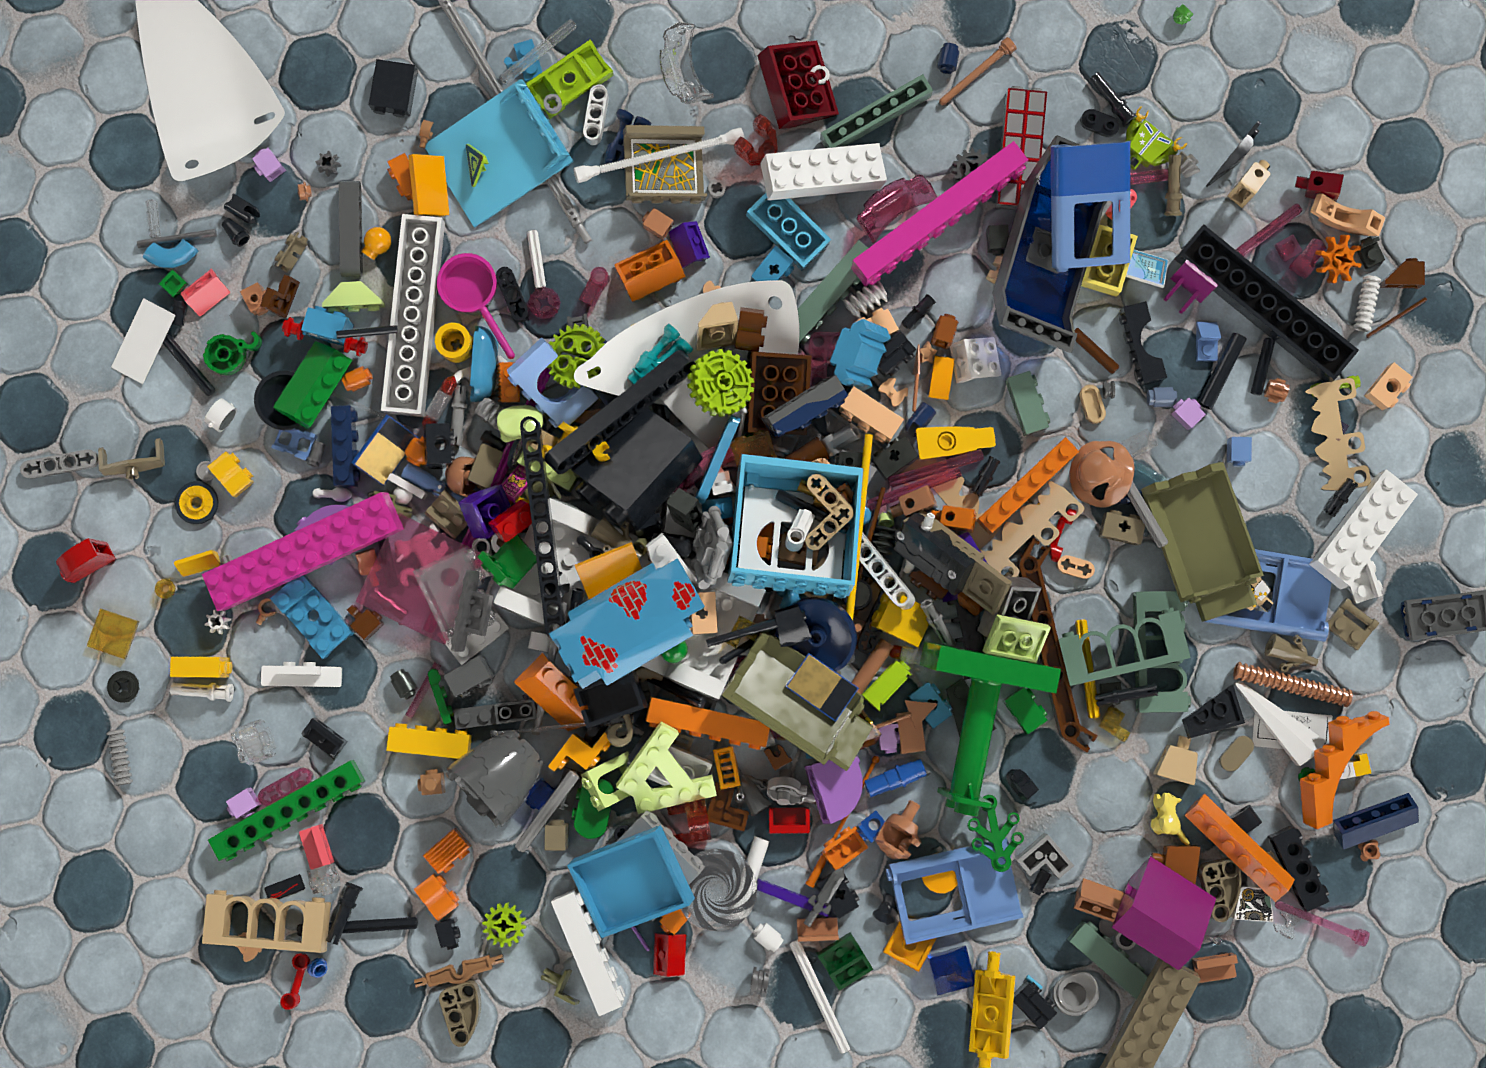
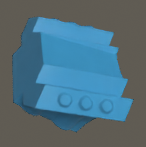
[830,319,891,391]

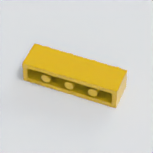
[386,723,472,759]

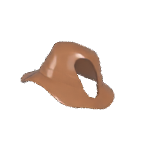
[1070,441,1135,507]

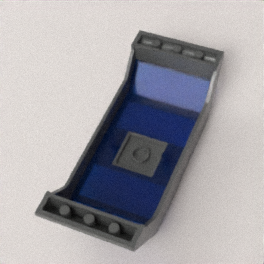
[992,135,1107,353]

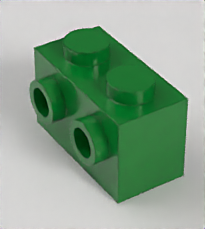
[1003,687,1048,734]

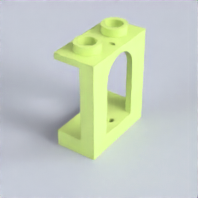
[581,751,630,811]

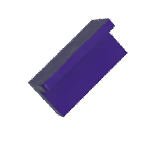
[669,221,710,268]

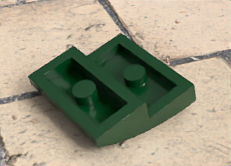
[816,932,874,991]

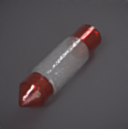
[422,376,458,430]
[889,644,922,665]

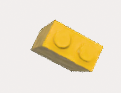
[871,592,929,647]
[170,657,232,678]

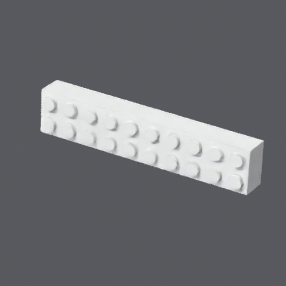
[381,214,445,417]

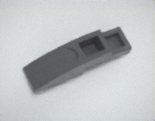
[454,699,537,729]

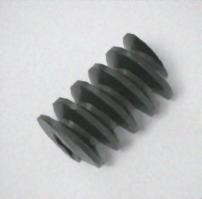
[866,526,896,569]

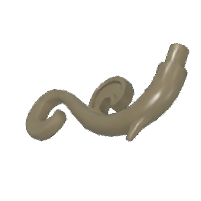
[607,667,664,747]

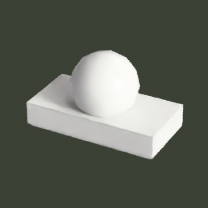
[387,473,428,505]

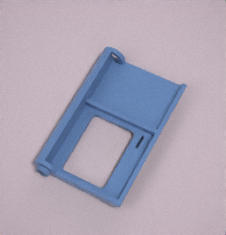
[886,838,1024,945]

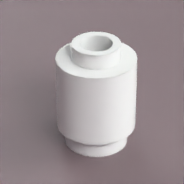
[753,923,784,952]

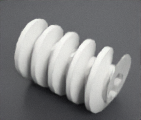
[843,281,888,319]

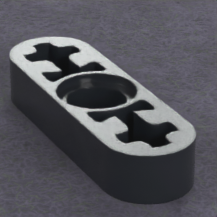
[496,267,529,322]

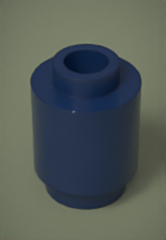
[937,43,960,74]

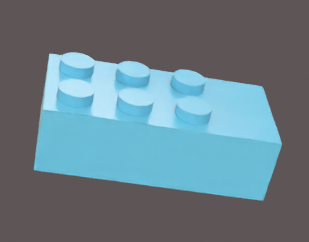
[746,193,831,271]

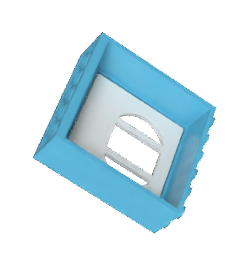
[727,454,863,598]

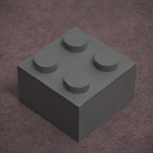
[443,656,495,698]

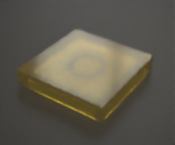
[87,609,140,659]

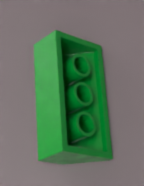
[273,341,352,429]

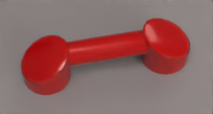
[1049,509,1077,563]
[280,953,311,1010]

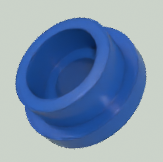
[307,958,328,978]

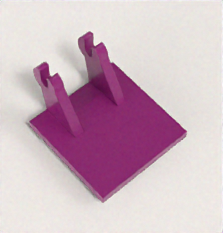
[1163,260,1218,314]

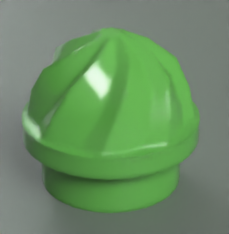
[1173,3,1194,24]

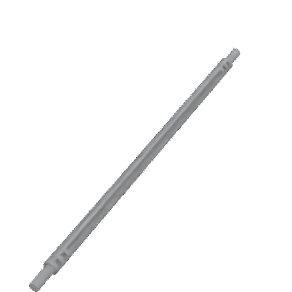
[438,0,592,244]

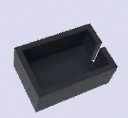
[573,670,648,728]

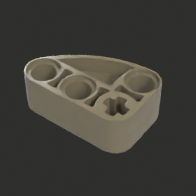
[1198,858,1242,922]
[439,980,481,1047]

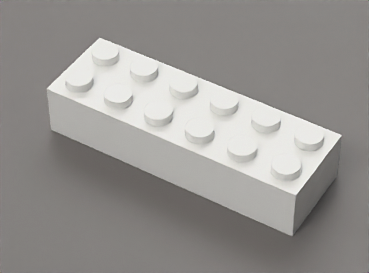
[760,143,887,200]
[1309,469,1418,590]
[551,888,626,1016]

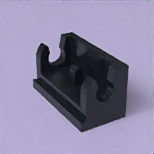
[301,718,348,759]

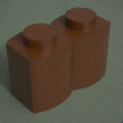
[735,307,768,352]

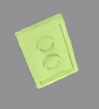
[982,615,1051,663]

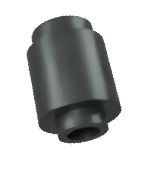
[390,668,418,700]

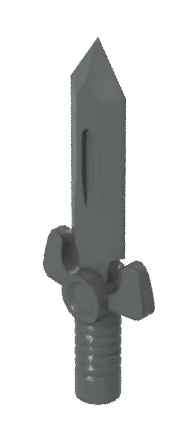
[803,867,844,927]

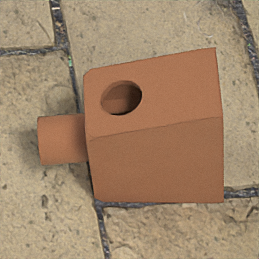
[890,485,938,518]

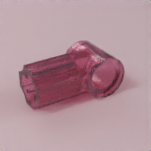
[1289,238,1327,280]
[579,267,610,308]

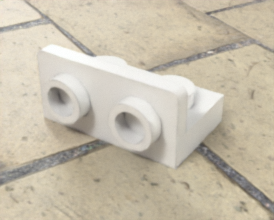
[1348,559,1383,604]

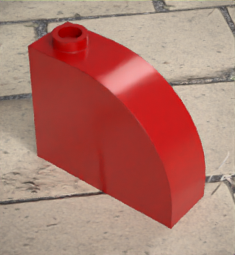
[56,538,116,583]

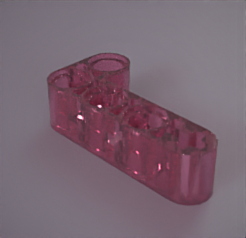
[809,332,840,387]

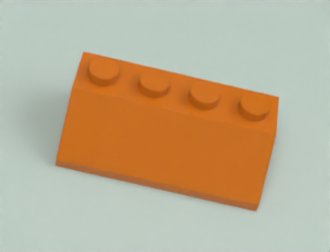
[514,653,588,731]

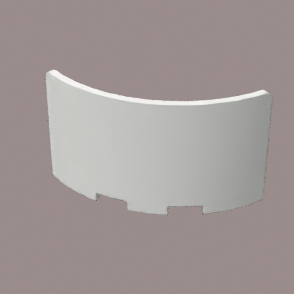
[660,376,741,449]

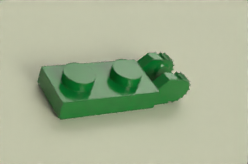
[427,668,454,724]

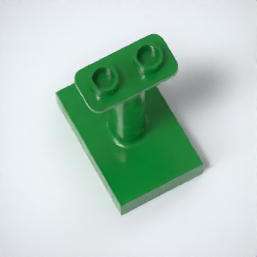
[920,642,1061,816]

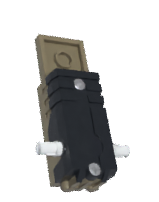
[894,510,1012,615]

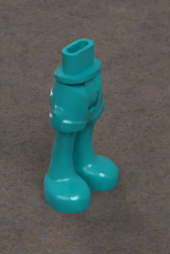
[627,323,693,384]

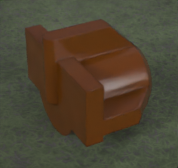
[825,482,854,511]

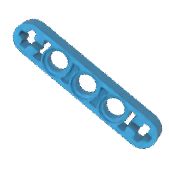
[695,415,741,504]

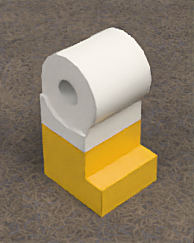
[1340,753,1371,779]

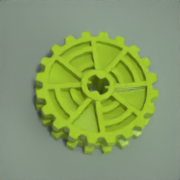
[687,349,754,417]

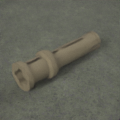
[1164,155,1183,216]

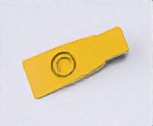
[916,427,996,460]

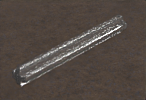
[500,19,577,85]

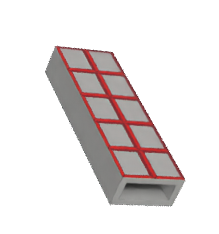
[995,86,1047,212]

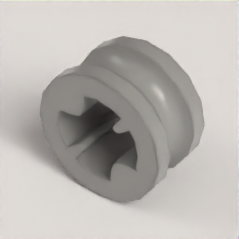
[544,94,562,114]
[708,179,726,198]

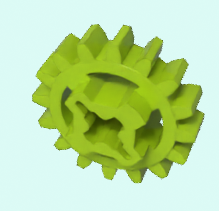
[482,902,527,948]

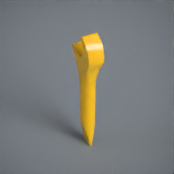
[558,421,610,462]

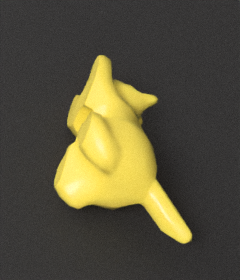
[1151,793,1190,845]

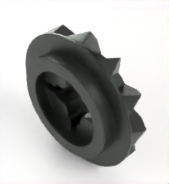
[107,671,140,703]

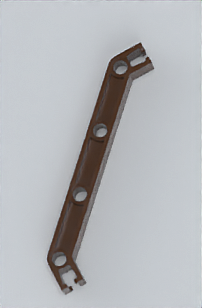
[1017,538,1098,753]

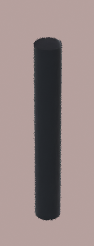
[336,325,398,339]

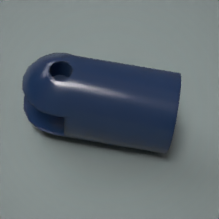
[905,402,936,437]

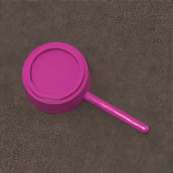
[437,253,515,359]

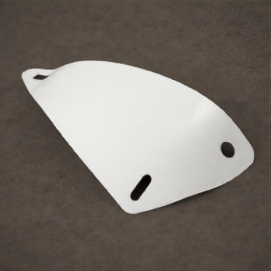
[135,0,285,181]

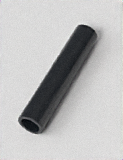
[1198,333,1247,410]

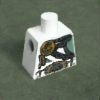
[1230,876,1273,922]

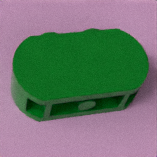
[571,777,615,839]

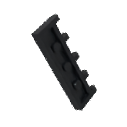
[947,599,985,680]

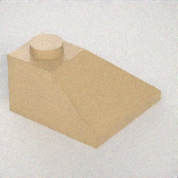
[696,302,738,351]

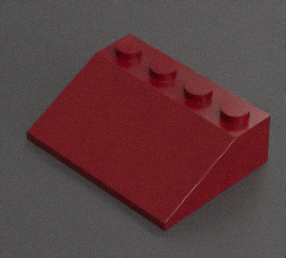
[757,40,839,129]

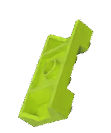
[526,39,614,119]

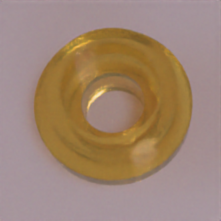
[155,579,176,599]

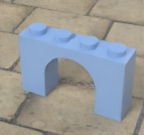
[507,338,598,428]

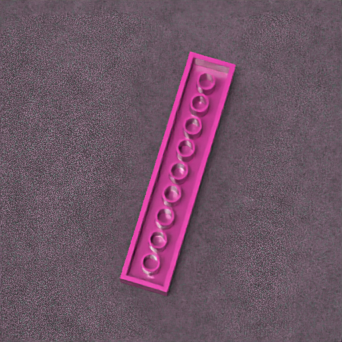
[851,141,1028,287]
[202,492,404,611]

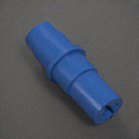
[864,759,927,798]

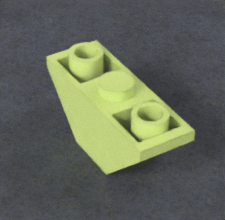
[322,281,385,313]

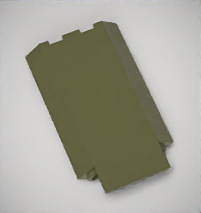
[1141,462,1264,622]
[722,631,873,771]

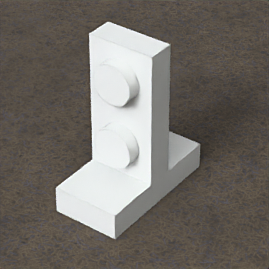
[712,471,735,511]

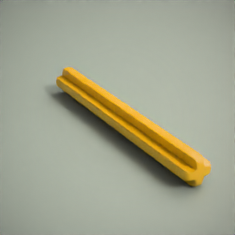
[1075,619,1100,719]

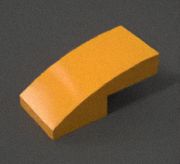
[928,355,954,400]

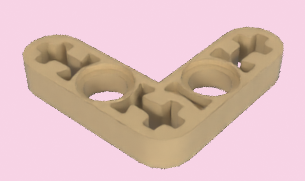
[805,474,854,550]

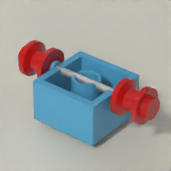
[282,306,368,357]

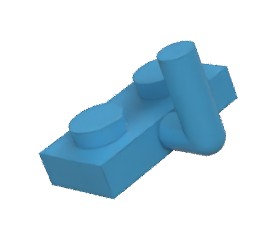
[504,39,542,83]

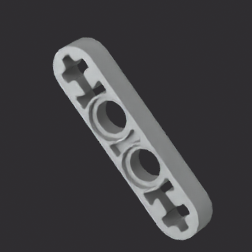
[20,450,99,479]

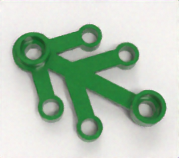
[967,795,1024,872]

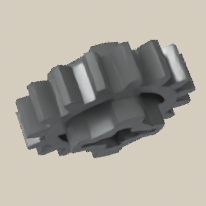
[951,148,988,181]

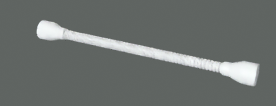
[573,128,745,183]

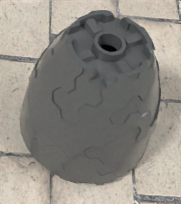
[445,731,544,827]

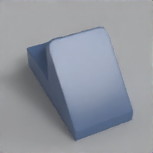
[1196,322,1221,362]

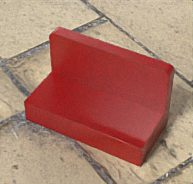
[653,933,686,977]

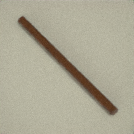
[1366,297,1427,338]

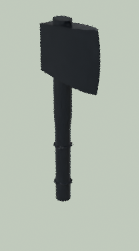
[706,604,812,647]

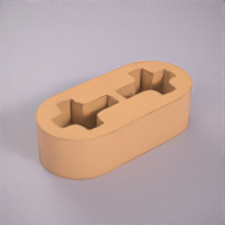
[1056,555,1095,579]

